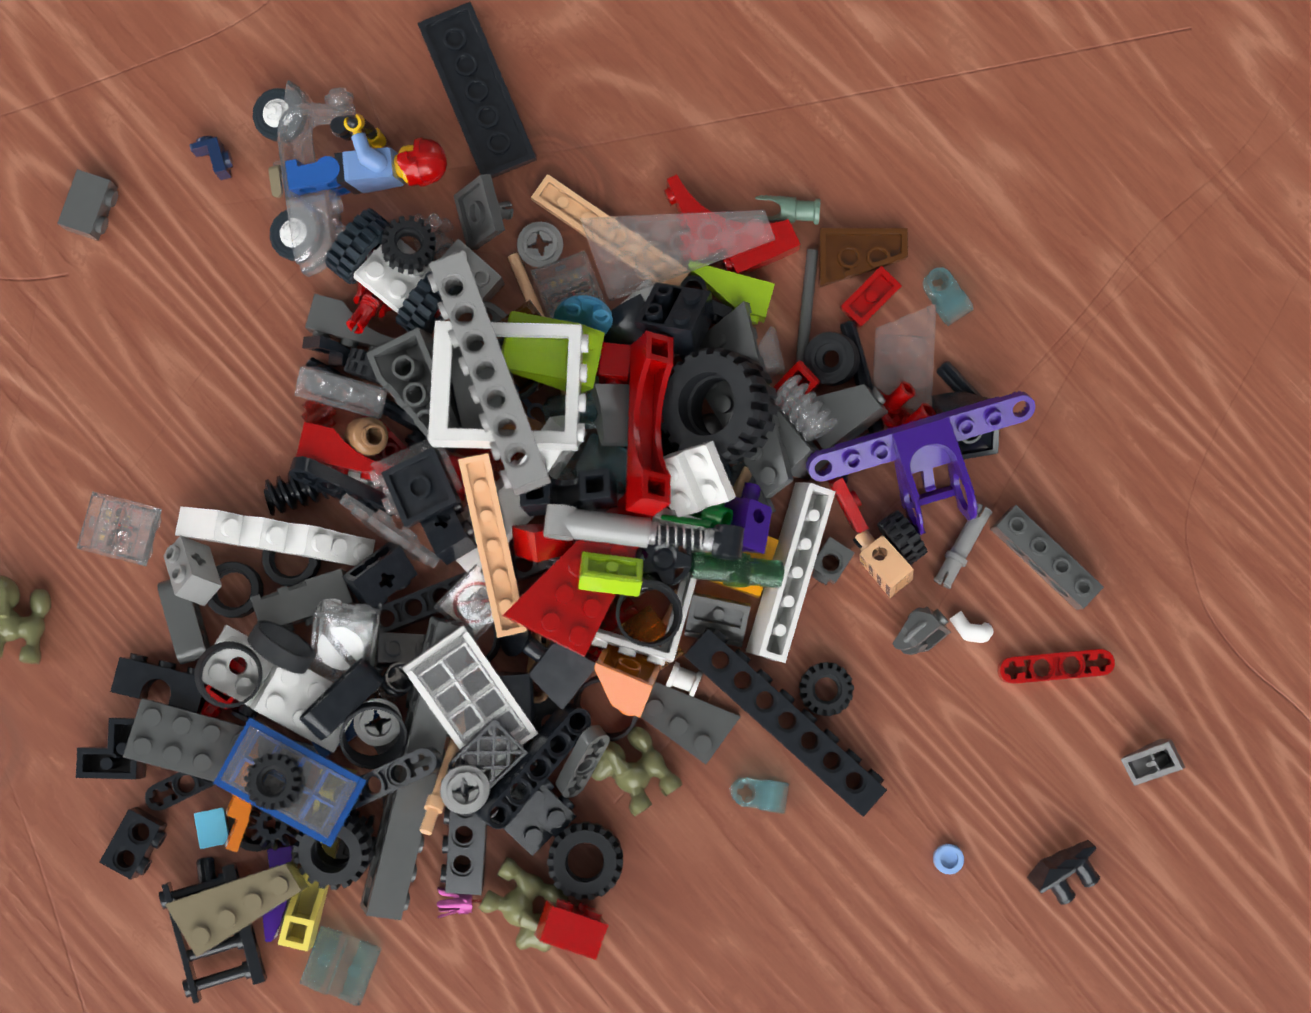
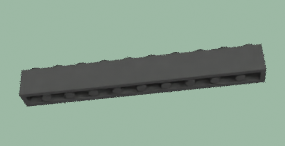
[360,616,474,920]

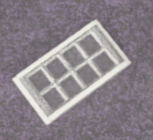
[402,625,538,773]

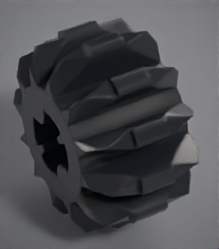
[247,808,298,850]

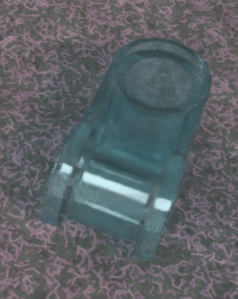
[923,267,974,326]
[730,778,789,813]

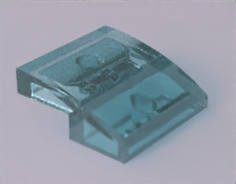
[300,926,382,1006]

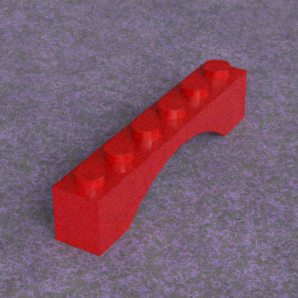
[626,331,674,516]
[296,422,466,502]

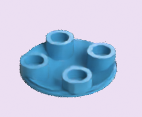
[554,295,613,334]

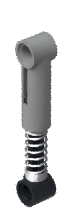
[543,504,745,560]

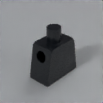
[522,637,598,710]

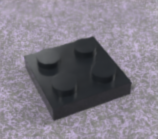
[381,447,461,528]

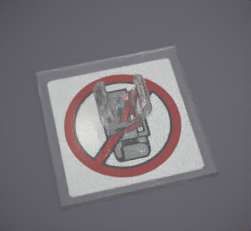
[434,564,494,641]

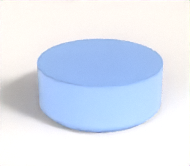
[933,843,964,875]

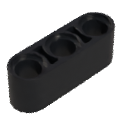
[299,657,385,741]

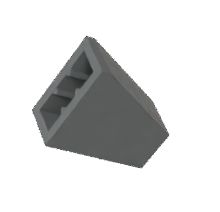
[451,359,513,429]
[792,384,888,450]

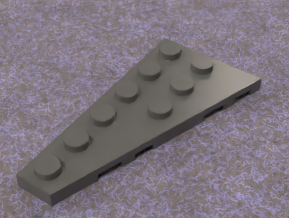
[679,301,794,498]

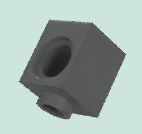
[811,537,855,585]

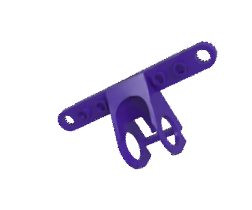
[806,391,1035,535]

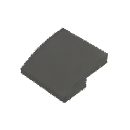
[591,384,629,446]

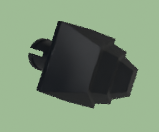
[1027,840,1100,905]

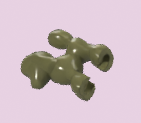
[0,575,51,664]
[591,726,683,816]
[478,857,568,952]

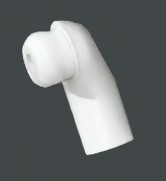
[949,611,994,643]

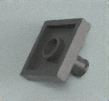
[453,174,514,250]

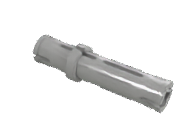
[933,503,993,589]

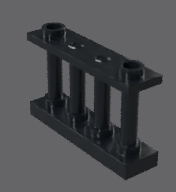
[159,862,267,1004]

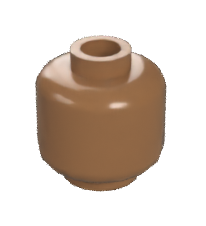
[344,417,388,456]

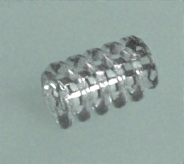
[774,375,838,441]

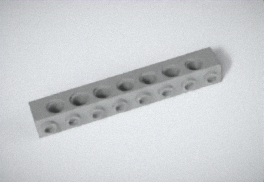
[427,251,551,496]

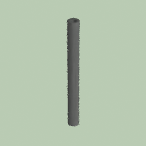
[795,249,818,364]

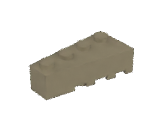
[165,861,309,957]

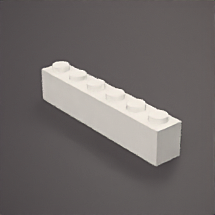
[746,482,836,663]

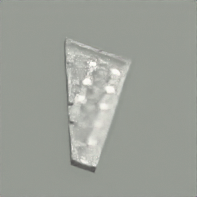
[580,210,775,301]

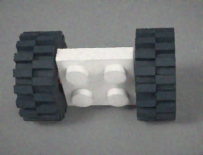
[325,208,463,334]

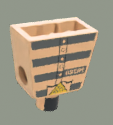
[853,530,914,598]

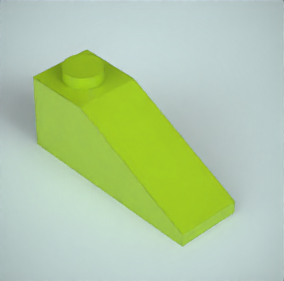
[688,261,775,325]

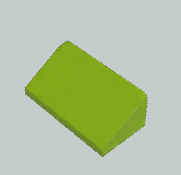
[578,552,643,596]

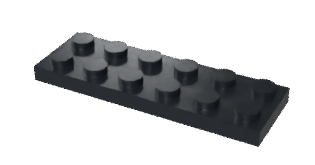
[417,1,537,178]

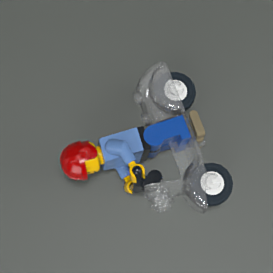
[252,80,448,277]

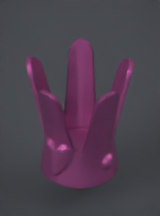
[436,887,482,919]

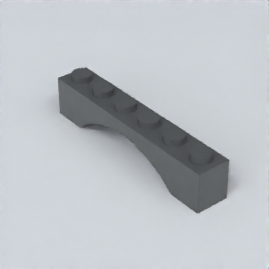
[305,294,483,360]

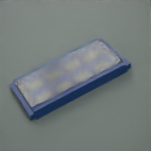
[213,718,367,847]

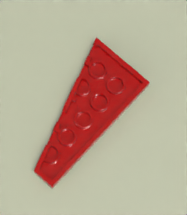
[502,493,654,657]

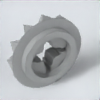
[517,222,563,268]
[354,698,402,746]
[440,764,490,814]

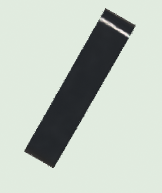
[476,703,591,829]

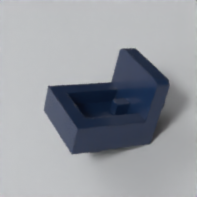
[189,136,234,180]

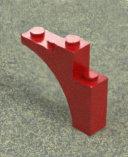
[664,174,801,275]

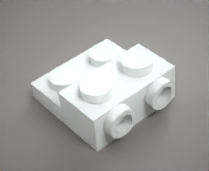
[663,441,736,517]

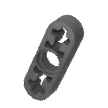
[555,725,610,798]

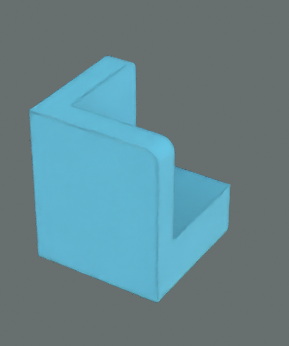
[193,808,229,849]

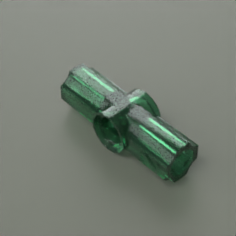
[690,551,784,588]

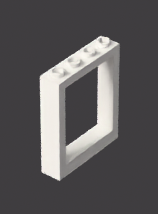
[428,321,589,451]
[589,493,705,666]

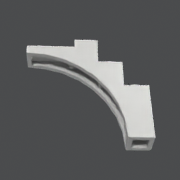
[175,506,375,566]

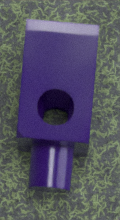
[713,482,772,554]

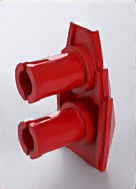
[878,381,936,429]

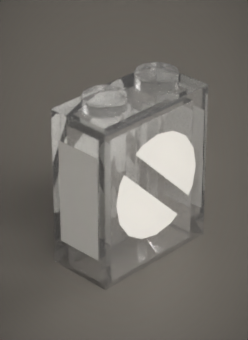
[309,599,381,681]

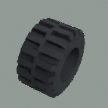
[293,806,377,890]
[547,822,623,900]

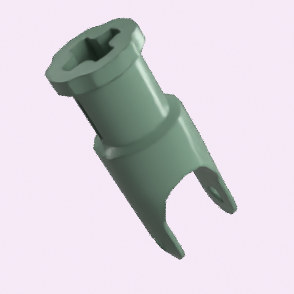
[754,195,821,225]

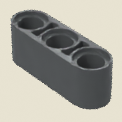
[157,579,210,665]

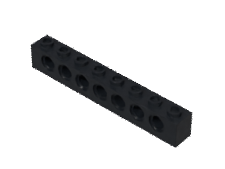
[683,628,887,817]

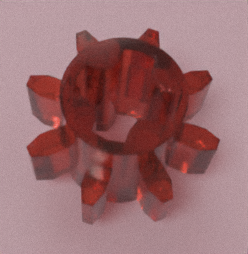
[301,396,338,428]

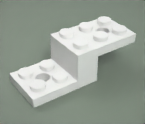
[202,625,354,753]

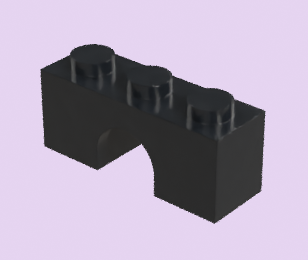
[520,468,618,517]
[110,653,208,713]

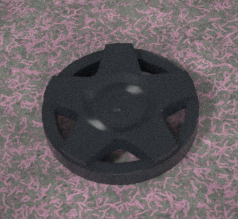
[636,543,693,587]

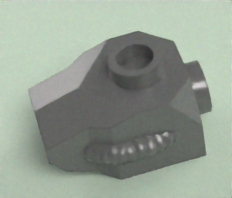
[892,607,951,655]

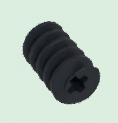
[264,473,330,516]

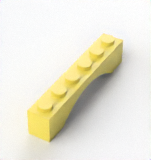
[278,767,357,951]

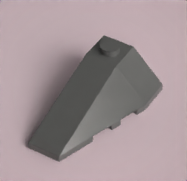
[366,327,462,449]

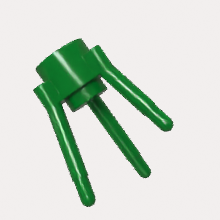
[661,502,733,529]

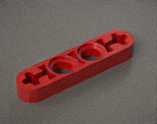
[997,649,1115,684]

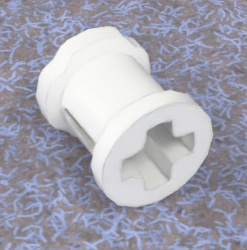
[666,662,703,697]

